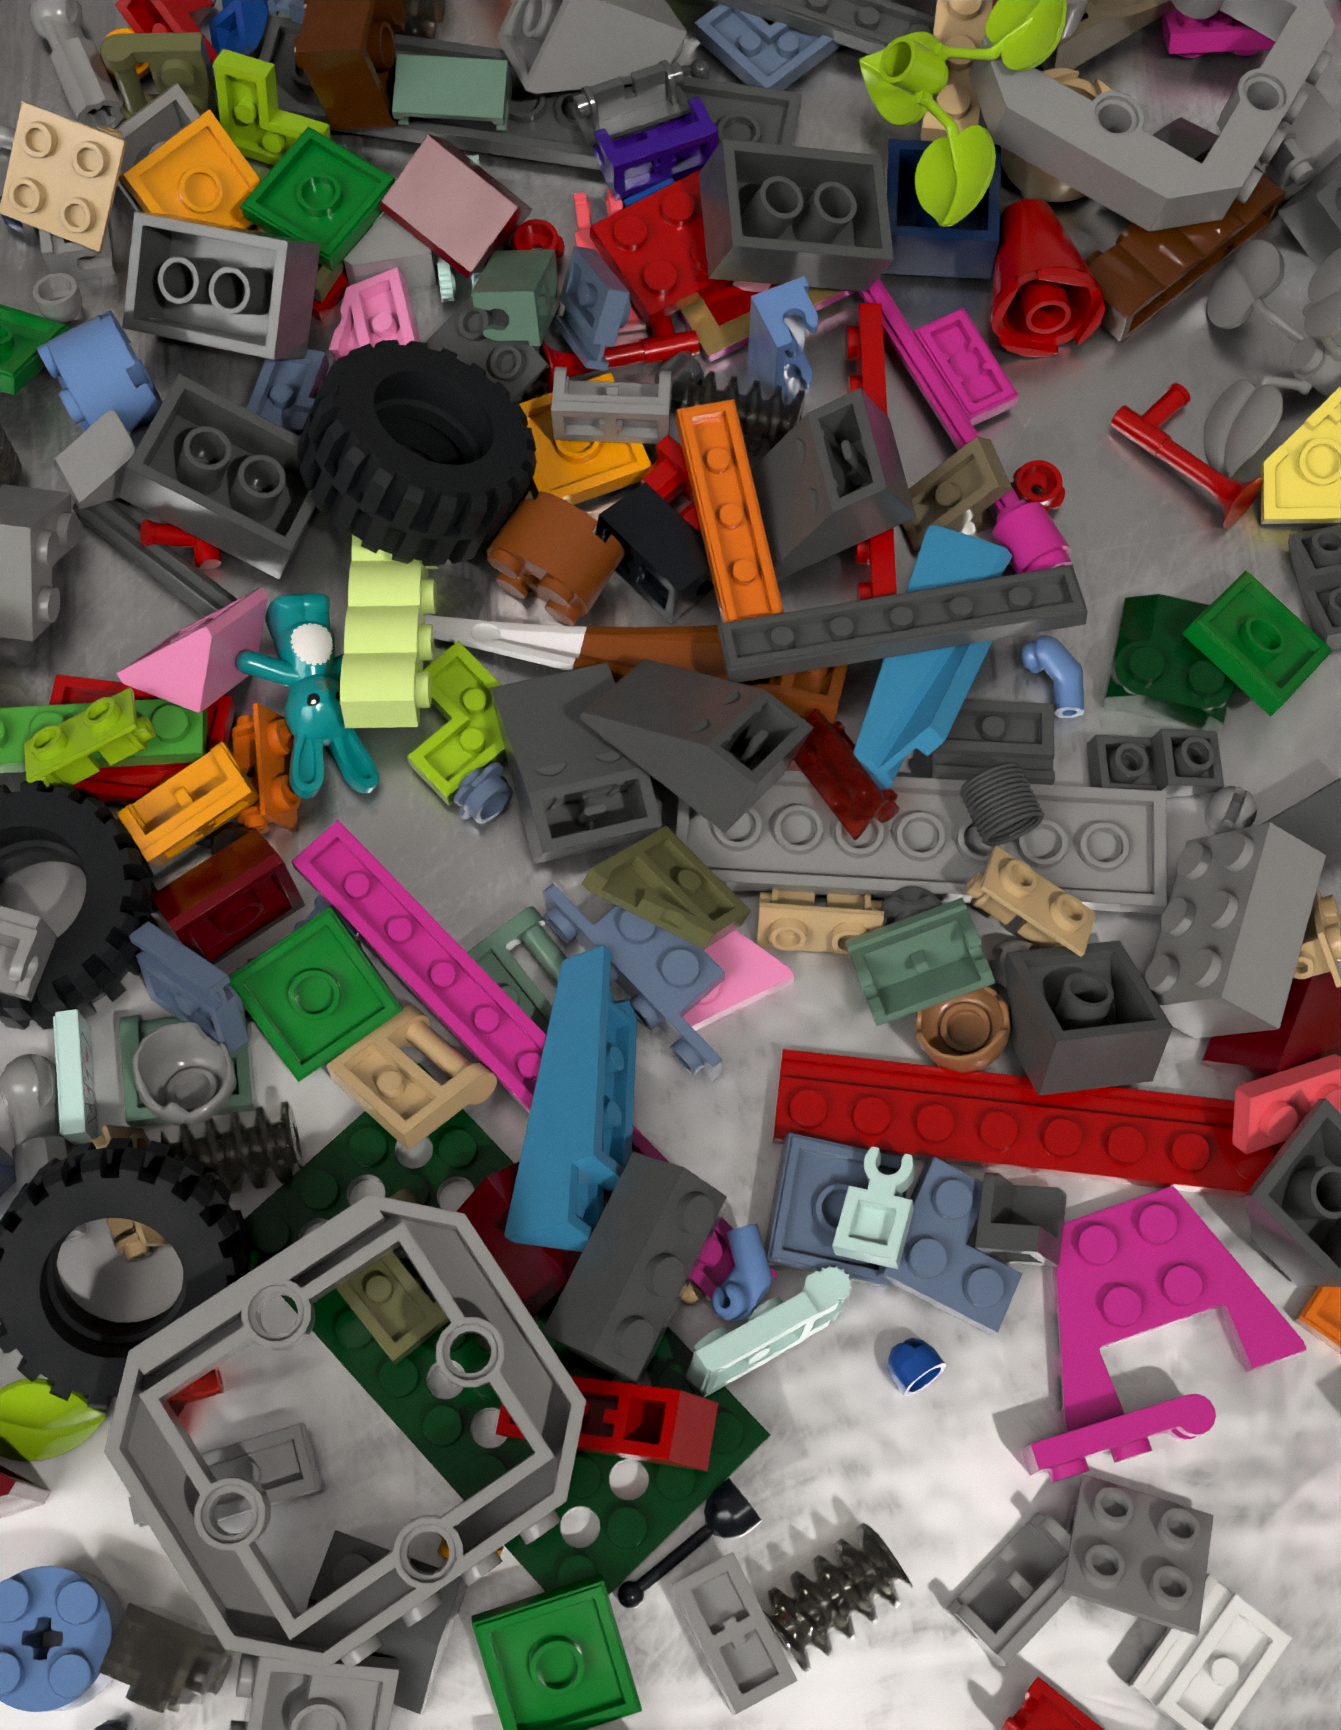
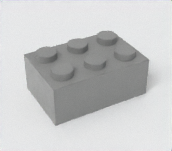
[1144,822,1326,1039]

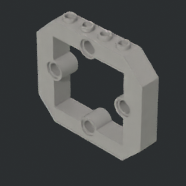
[969,0,1336,232]
[104,1194,586,1670]

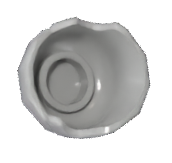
[132,1022,237,1126]

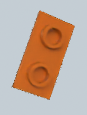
[231,702,301,834]

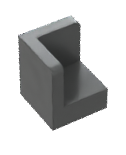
[975,1173,1067,1267]

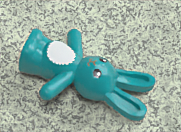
[236,594,379,799]

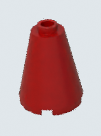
[990,199,1105,357]

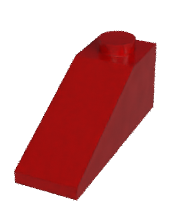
[495,1376,718,1471]

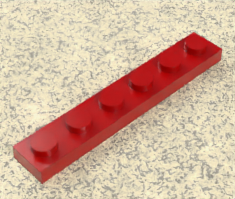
[845,303,897,601]

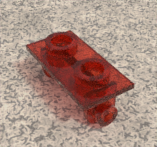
[793,708,900,840]

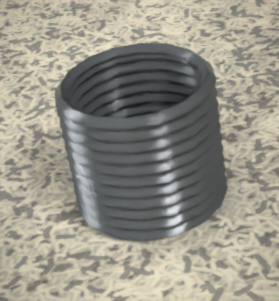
[959,762,1045,846]

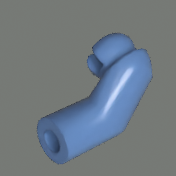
[1021,635,1084,718]
[711,1224,772,1322]

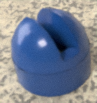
[887,1338,946,1396]

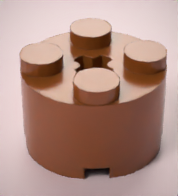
[487,490,625,626]

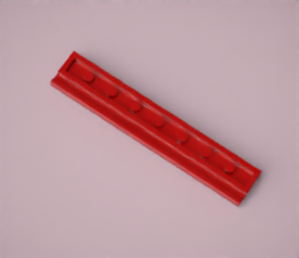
[773,1049,1286,1198]

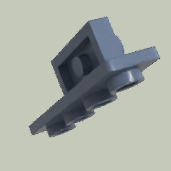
[543,883,725,1081]

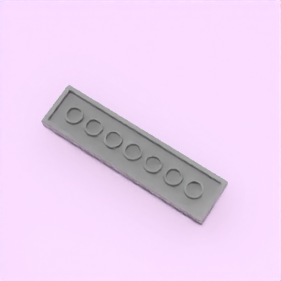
[676,770,1167,914]

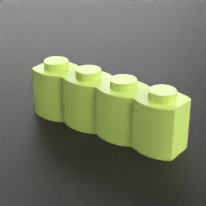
[340,534,439,728]

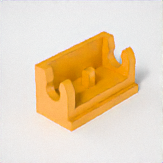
[117,742,259,867]

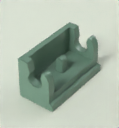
[392,54,513,131]
[472,249,560,346]
[845,898,995,1026]

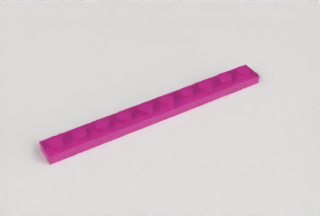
[291,820,778,1323]

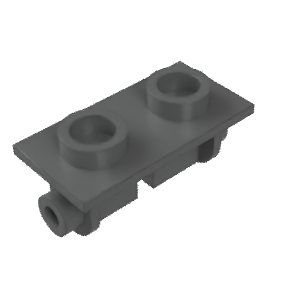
[570,60,691,147]

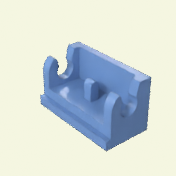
[748,276,818,408]

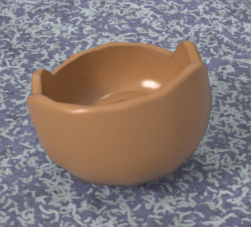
[915,986,1011,1073]

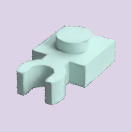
[832,1146,915,1269]

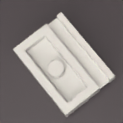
[1128,1573,1292,1730]

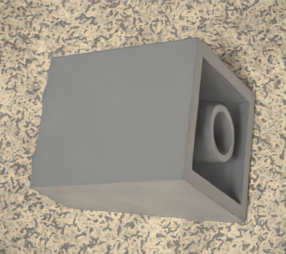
[496,0,687,94]

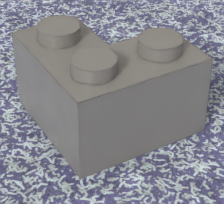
[0,484,79,642]

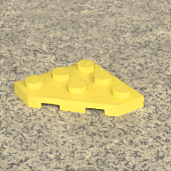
[1261,387,1341,524]

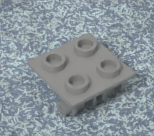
[1217,81,1341,202]
[1062,1474,1214,1636]

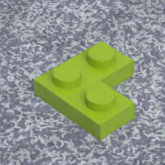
[213,49,330,166]
[407,641,507,806]

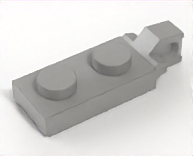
[128,1423,322,1527]

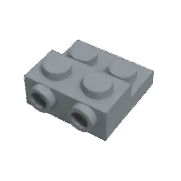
[229,1653,399,1730]

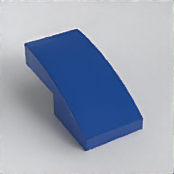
[208,0,268,56]

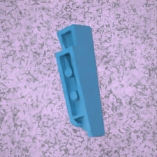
[852,525,1013,791]
[504,945,637,1252]

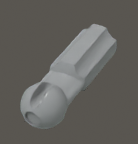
[29,0,124,130]
[0,1054,87,1242]

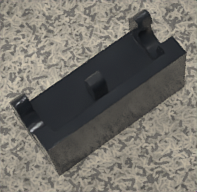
[595,482,714,624]

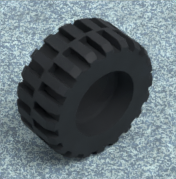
[297,340,537,566]
[0,781,159,1030]
[0,1138,251,1409]

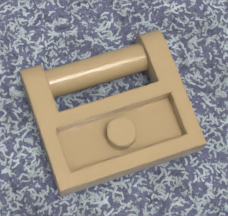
[326,1005,497,1151]

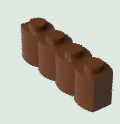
[1083,165,1286,342]

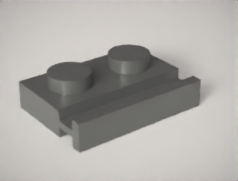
[931,699,1055,785]

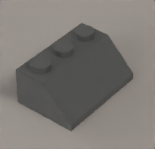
[542,1152,727,1385]

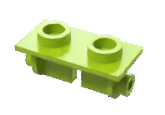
[24,687,156,791]

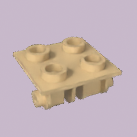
[0,101,127,252]

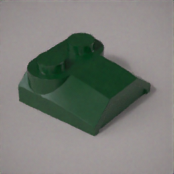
[1102,594,1234,733]

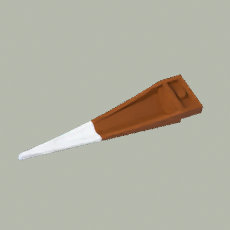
[425,615,848,724]

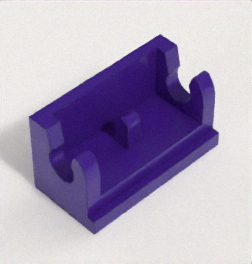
[593,96,718,201]

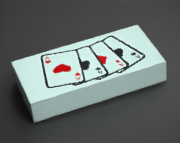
[53,1009,98,1147]

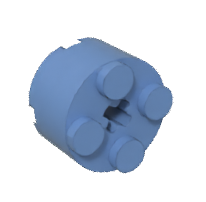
[37,310,163,432]
[0,1566,130,1712]

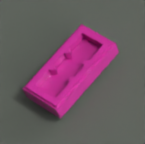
[914,308,1019,426]

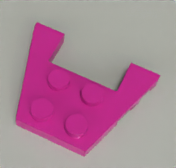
[1052,1186,1307,1433]

